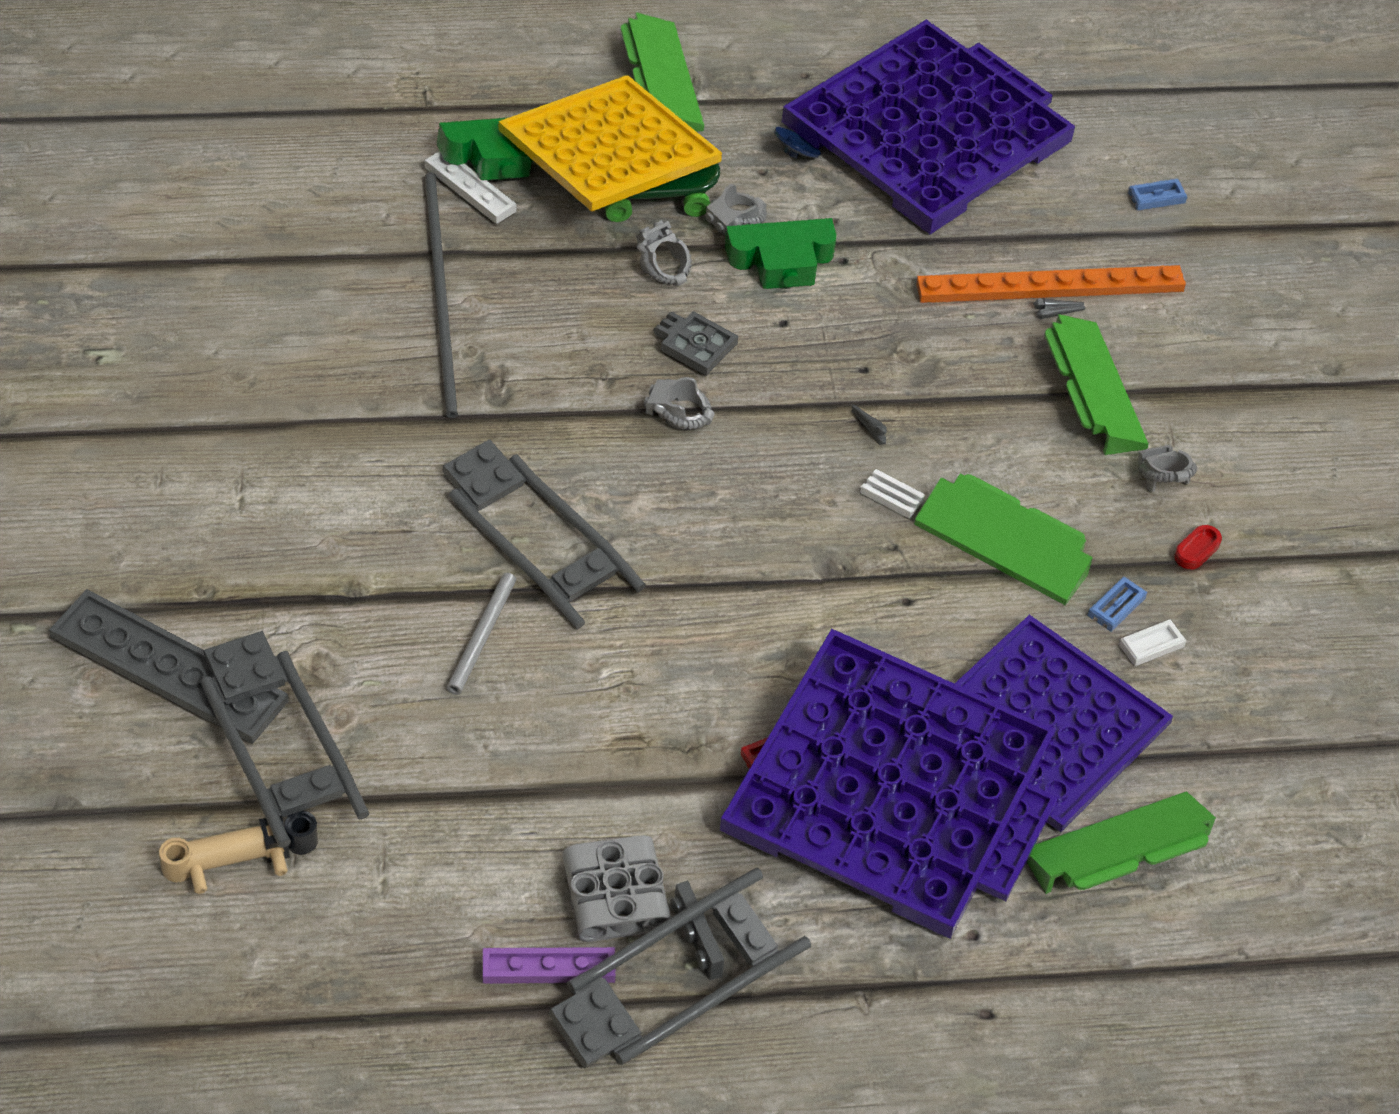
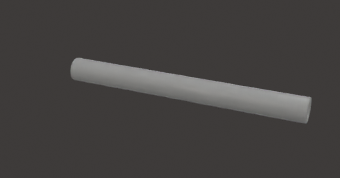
[447,573,516,695]

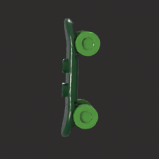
[605,163,720,222]

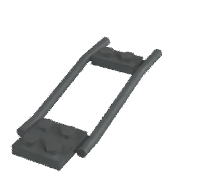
[443,439,646,629]
[200,631,369,848]
[548,867,811,1069]

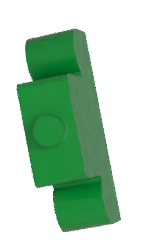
[436,117,532,180]
[725,218,837,289]

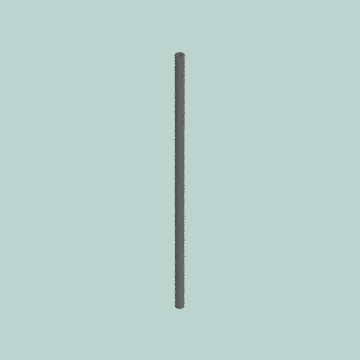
[425,173,458,418]

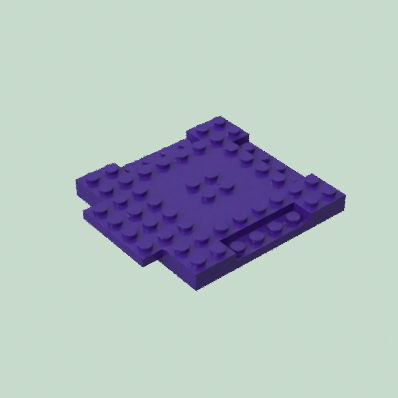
[781,19,1075,234]
[720,628,1058,939]

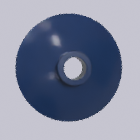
[774,127,821,158]

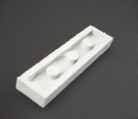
[425,151,517,224]

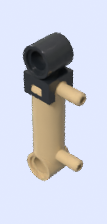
[159,810,318,894]

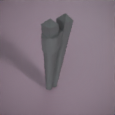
[1033,298,1085,320]
[851,404,887,445]

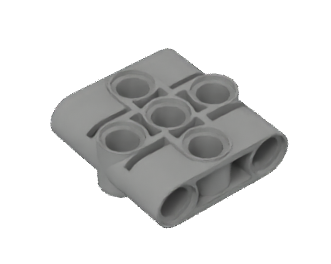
[562,835,671,942]

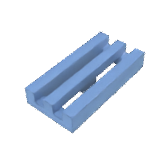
[1128,179,1187,211]
[1088,576,1147,632]

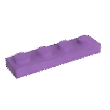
[483,947,615,983]

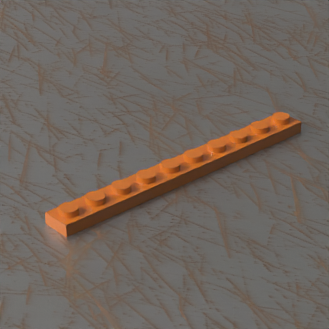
[916,265,1186,303]

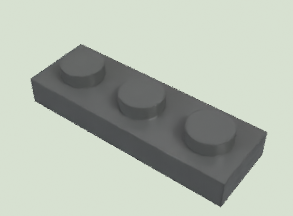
[671,881,724,980]

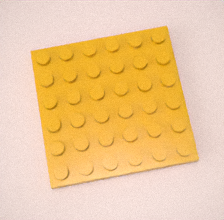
[498,75,722,212]

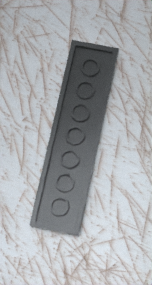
[49,589,289,744]

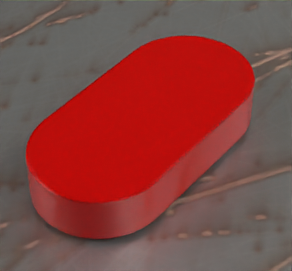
[1174,525,1222,570]

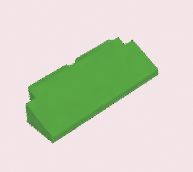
[621,12,704,132]
[1045,314,1149,455]
[914,473,1093,605]
[1027,791,1216,894]

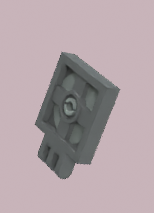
[653,311,739,376]

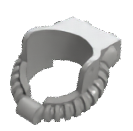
[705,184,767,236]
[636,220,692,287]
[644,377,715,430]
[1138,445,1198,492]

